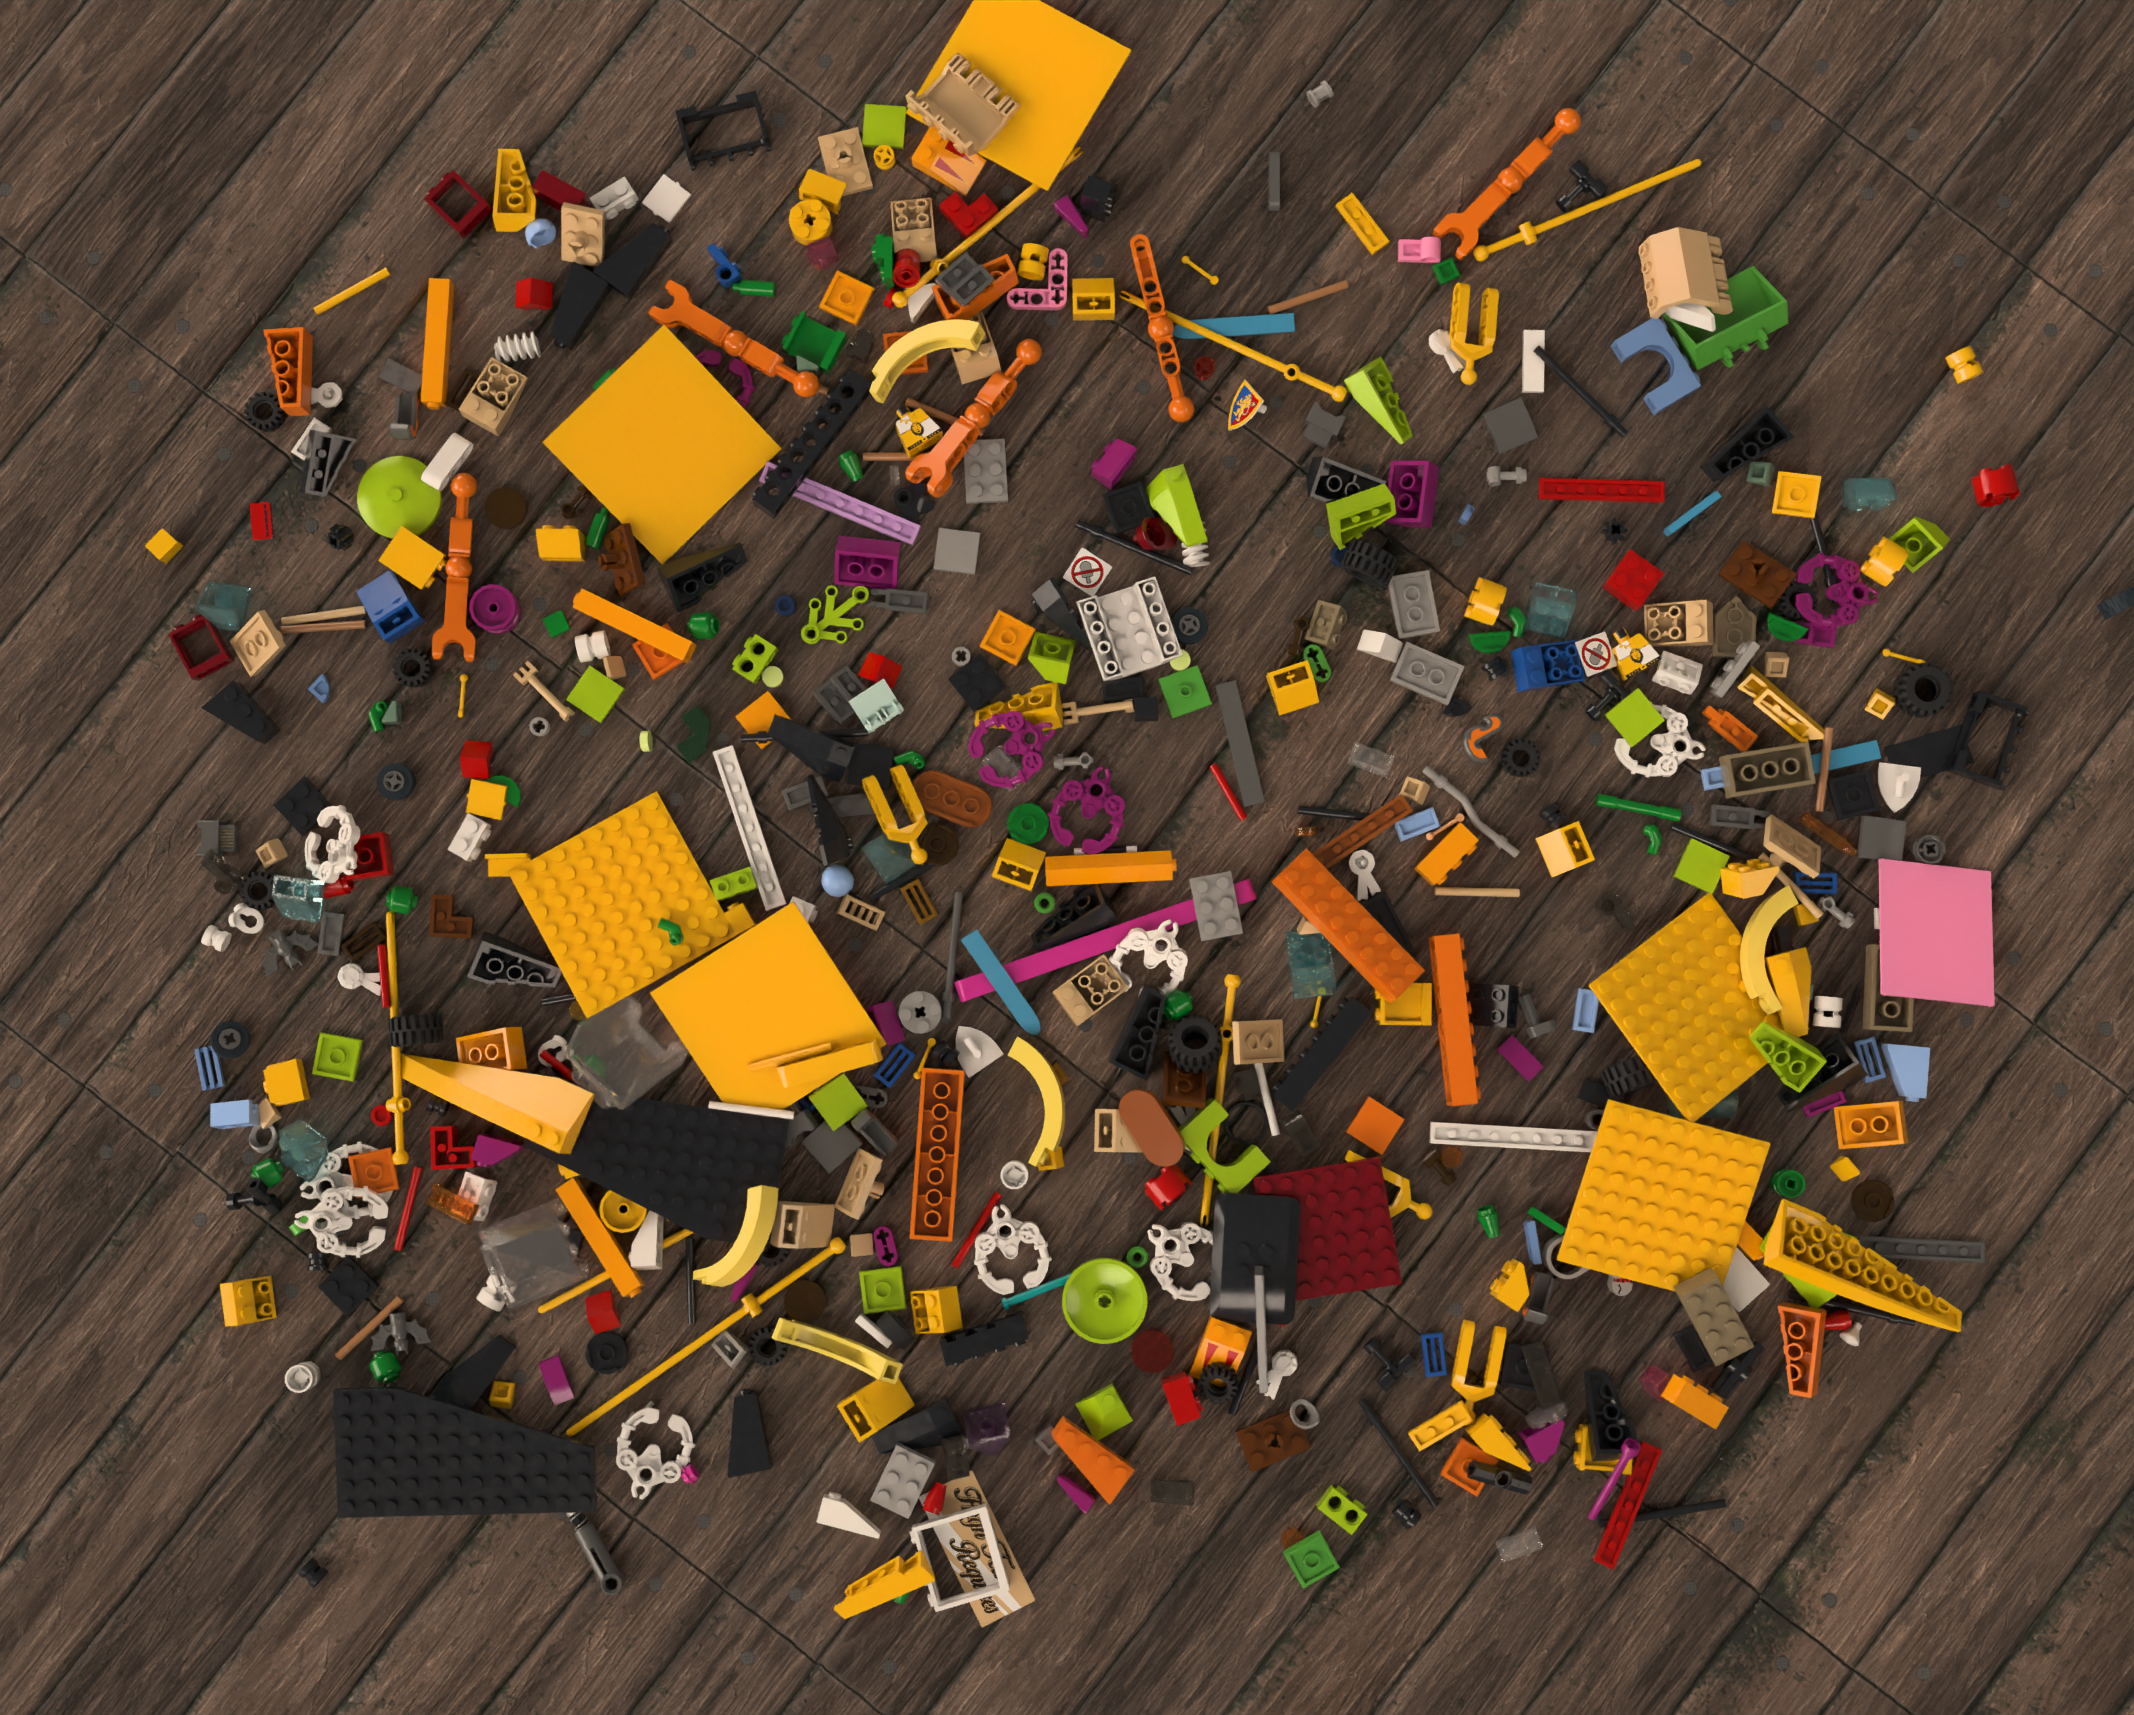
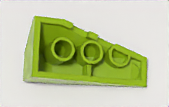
[1344,357,1413,444]
[1145,464,1208,547]
[1749,1021,1827,1093]

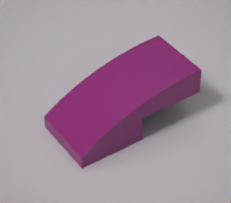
[1791,621,1837,648]
[1497,1035,1544,1082]
[539,1355,575,1405]

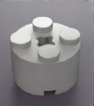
[899,991,942,1034]

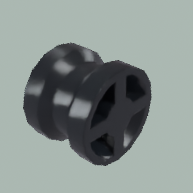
[1481,656,1508,682]
[427,1094,451,1117]
[307,1252,329,1271]

